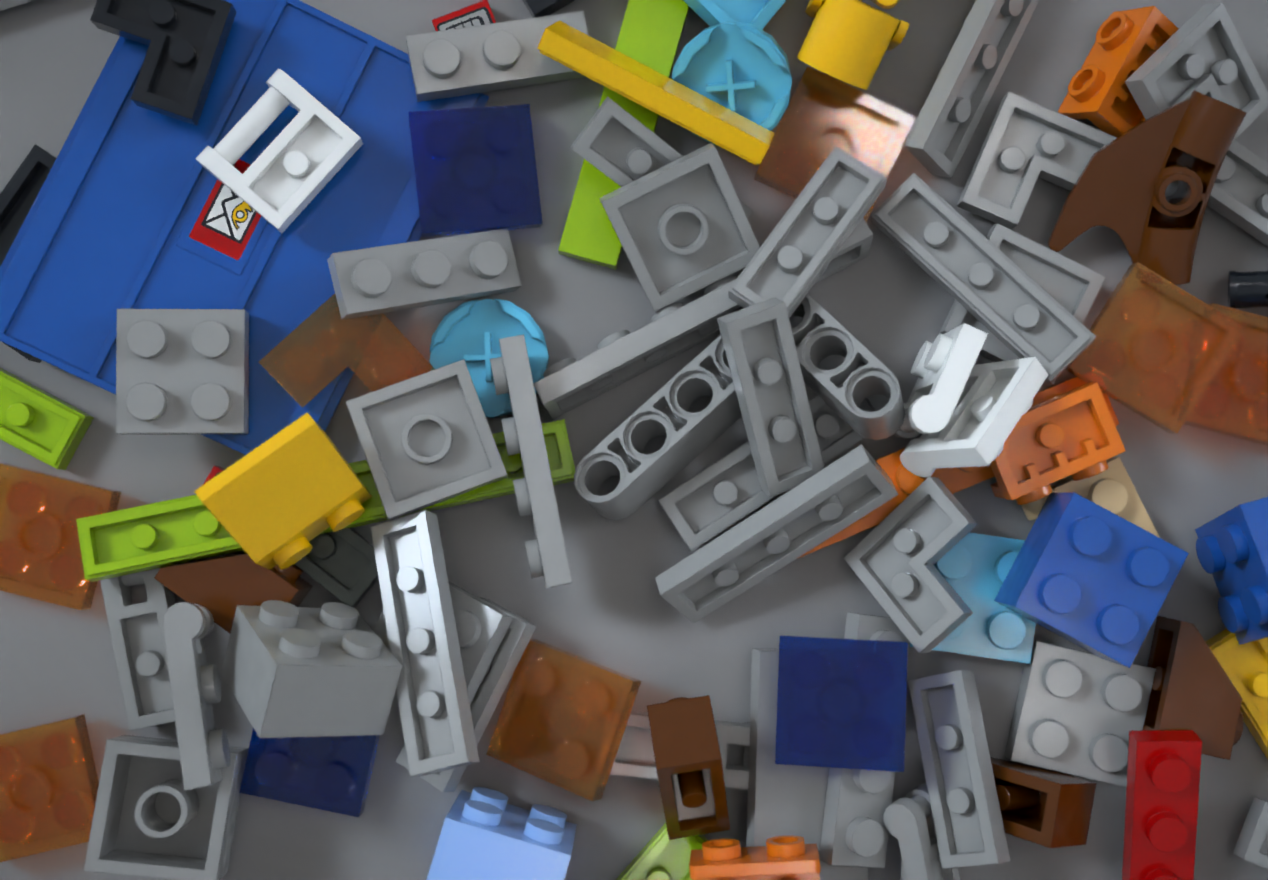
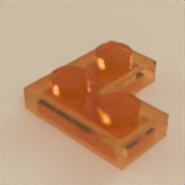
[258,293,435,408]

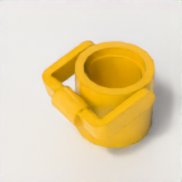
[797,0,910,90]

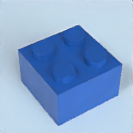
[994,492,1189,668]
[1195,497,1268,645]

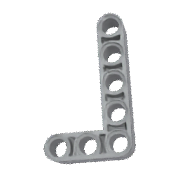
[574,293,905,520]

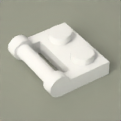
[195,68,363,233]
[893,323,988,439]
[900,357,1048,478]

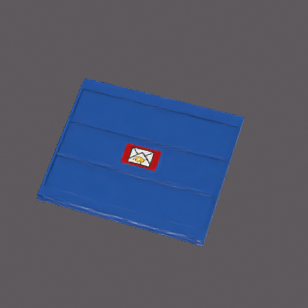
[0,0,489,455]

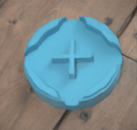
[672,21,793,145]
[429,299,549,418]

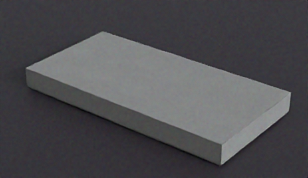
[746,648,868,880]

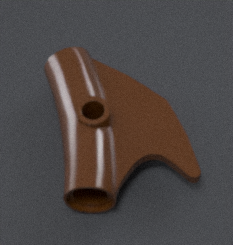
[1048,90,1247,285]

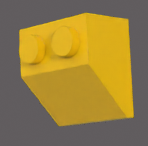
[194,412,372,570]

